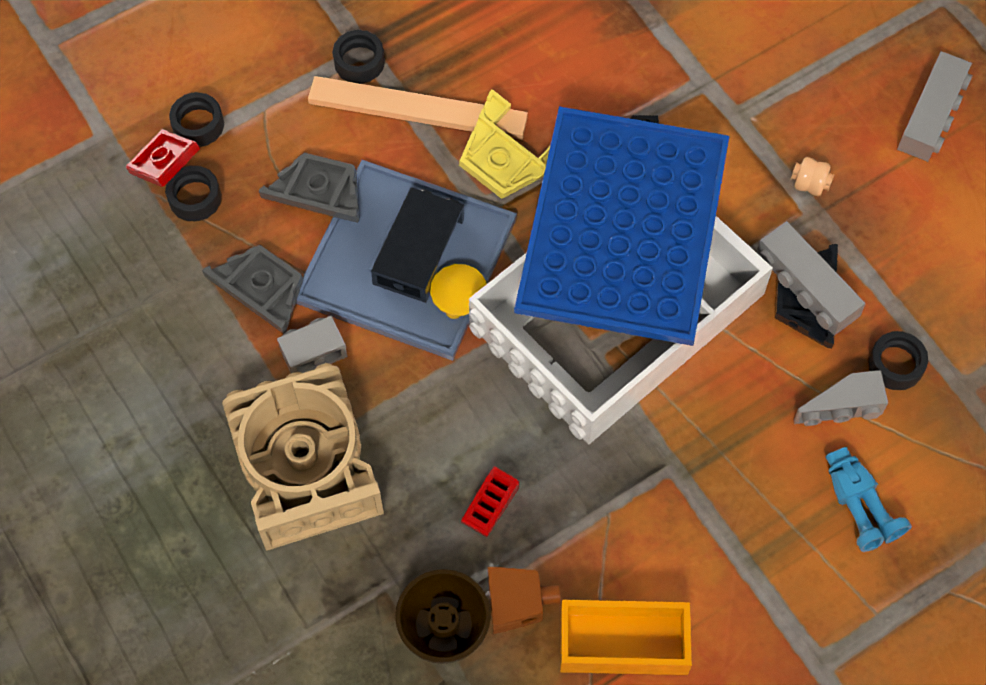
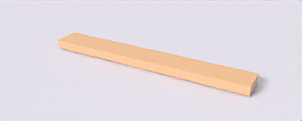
[308,76,528,140]

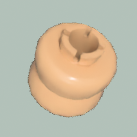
[791,157,834,196]

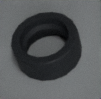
[332,30,385,84]
[169,92,224,147]
[165,165,222,221]
[868,331,929,390]

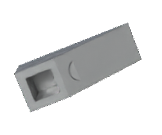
[794,370,888,426]

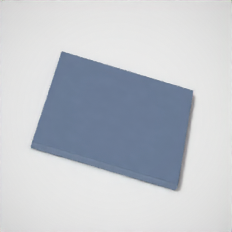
[296,160,517,361]

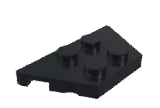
[775,244,838,349]

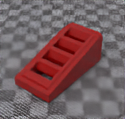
[461,466,519,537]

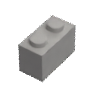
[277,316,348,373]

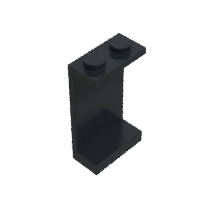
[371,187,464,303]

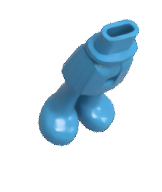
[825,447,912,552]

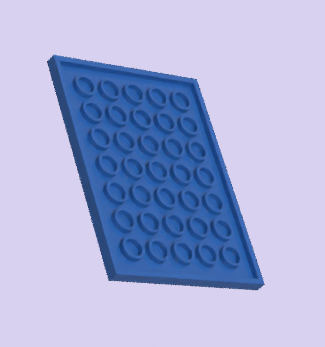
[514,106,729,346]

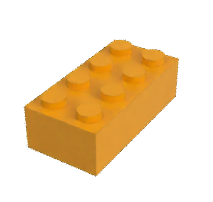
[560,600,692,675]

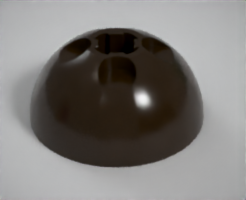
[395,569,491,664]

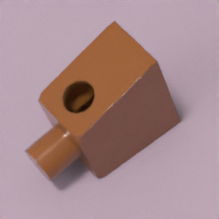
[488,567,560,634]

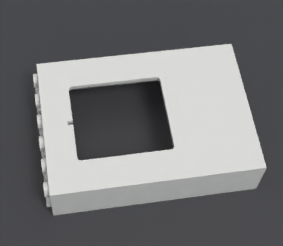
[469,216,773,444]

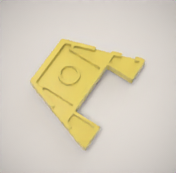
[459,90,550,199]

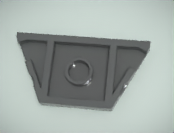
[259,153,359,223]
[202,245,303,334]

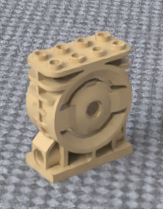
[222,363,384,551]

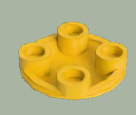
[430,264,487,319]

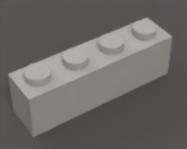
[897,51,973,162]
[757,221,866,336]

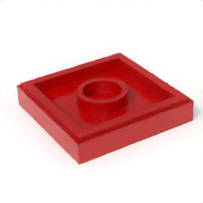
[126,129,200,187]

